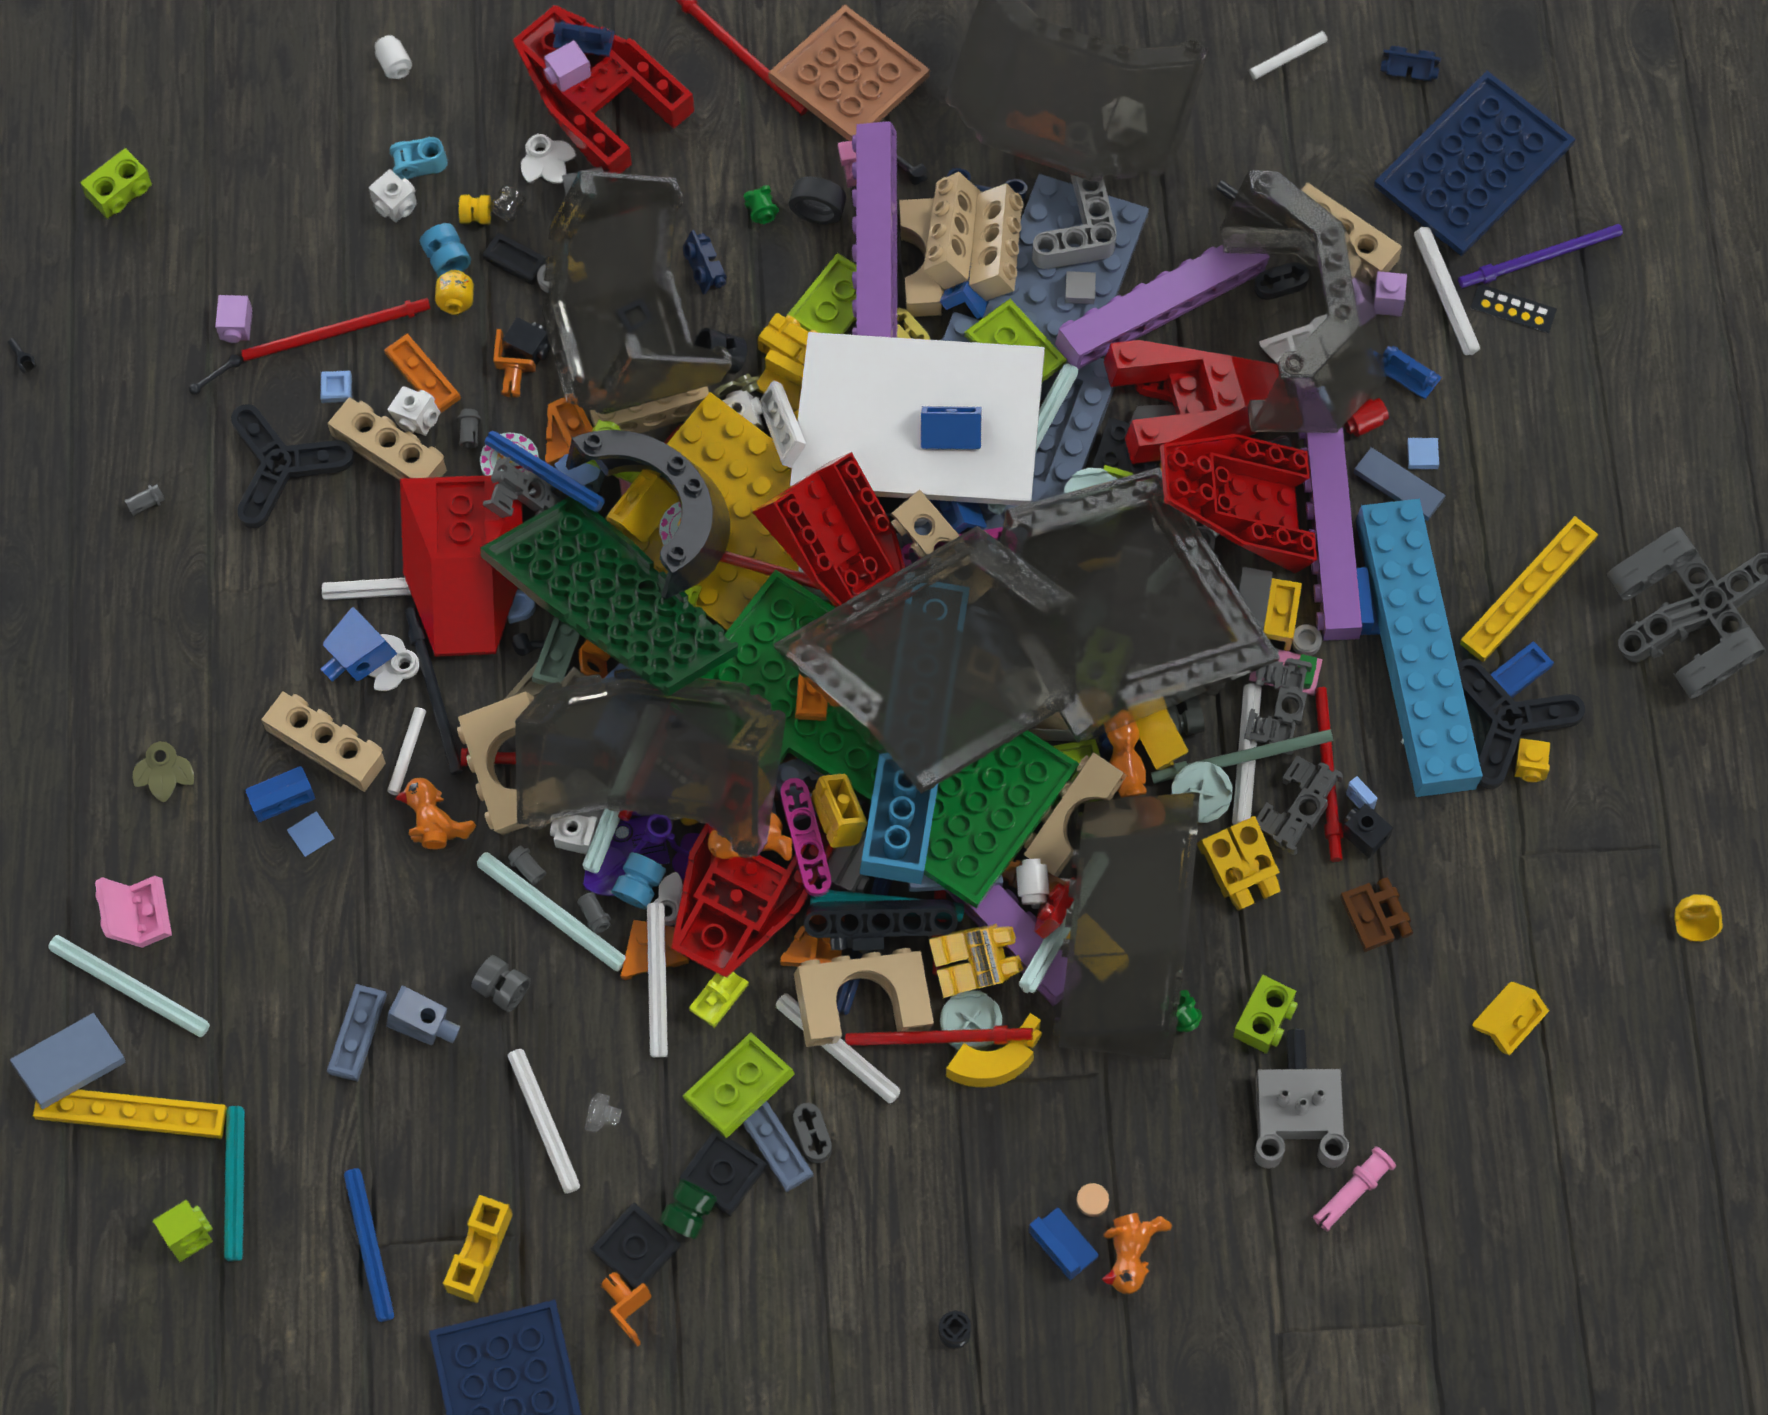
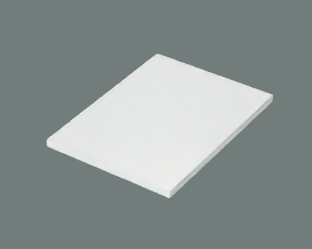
[790,332,1044,506]

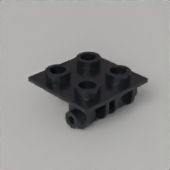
[1092,418,1157,487]

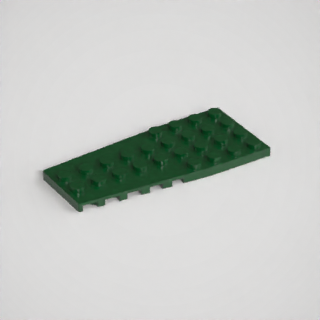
[480,497,738,696]

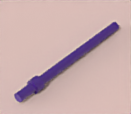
[1458,224,1623,288]

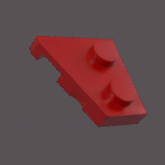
[1034,877,1083,939]

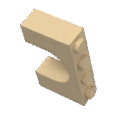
[457,691,571,835]
[794,948,934,1047]

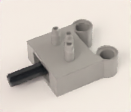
[1254,1028,1349,1169]

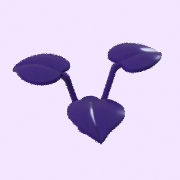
[583,768,699,896]

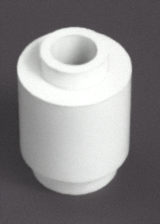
[375,35,412,79]
[1016,859,1049,905]

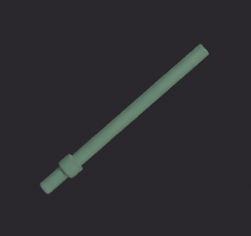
[1151,729,1333,784]

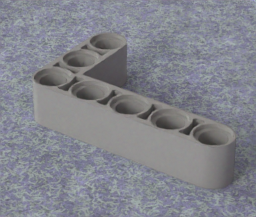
[1032,121,1117,269]

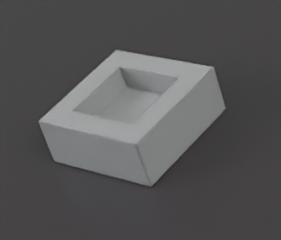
[1065,271,1096,304]

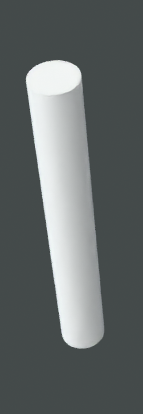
[1249,31,1327,80]
[387,707,426,795]

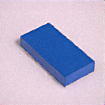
[1490,641,1554,698]

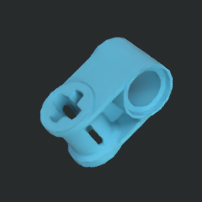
[390,137,448,179]

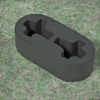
[793,1103,832,1164]

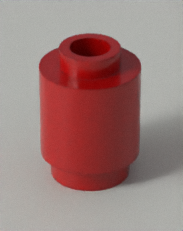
[1342,398,1389,437]

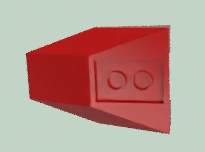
[1160,434,1317,573]
[752,452,909,651]
[400,475,523,656]

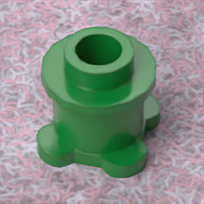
[743,185,779,224]
[1161,990,1202,1032]

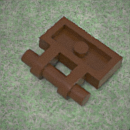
[1340,877,1413,952]

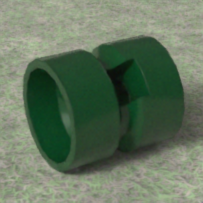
[660,1179,717,1239]

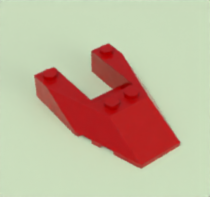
[513,5,694,182]
[1103,340,1294,464]
[671,773,836,978]

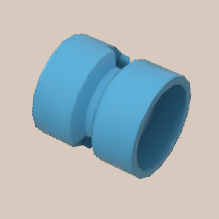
[420,223,471,277]
[611,852,666,910]

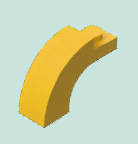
[946,1013,1042,1087]

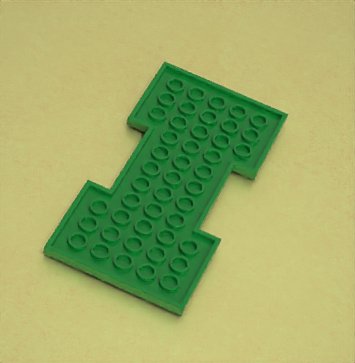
[670,569,1079,909]

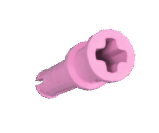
[1313,1147,1396,1231]

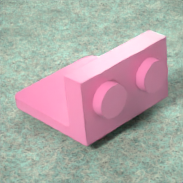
[95,876,172,948]

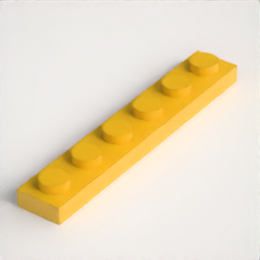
[1460,516,1598,662]
[33,1090,227,1139]

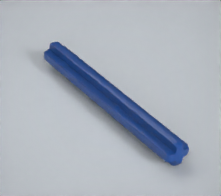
[485,431,605,512]
[344,1168,394,1322]

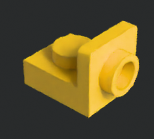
[1515,738,1550,782]

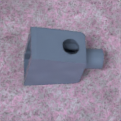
[386,985,461,1045]

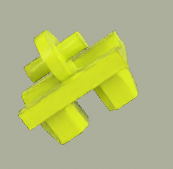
[689,972,749,1028]

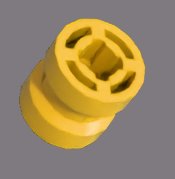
[459,195,491,224]

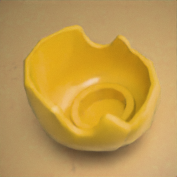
[1674,895,1723,942]

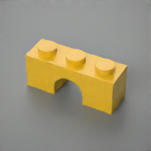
[443,1195,513,1303]

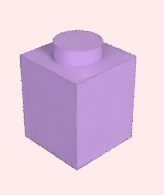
[543,40,591,92]
[1372,271,1407,316]
[215,295,252,343]

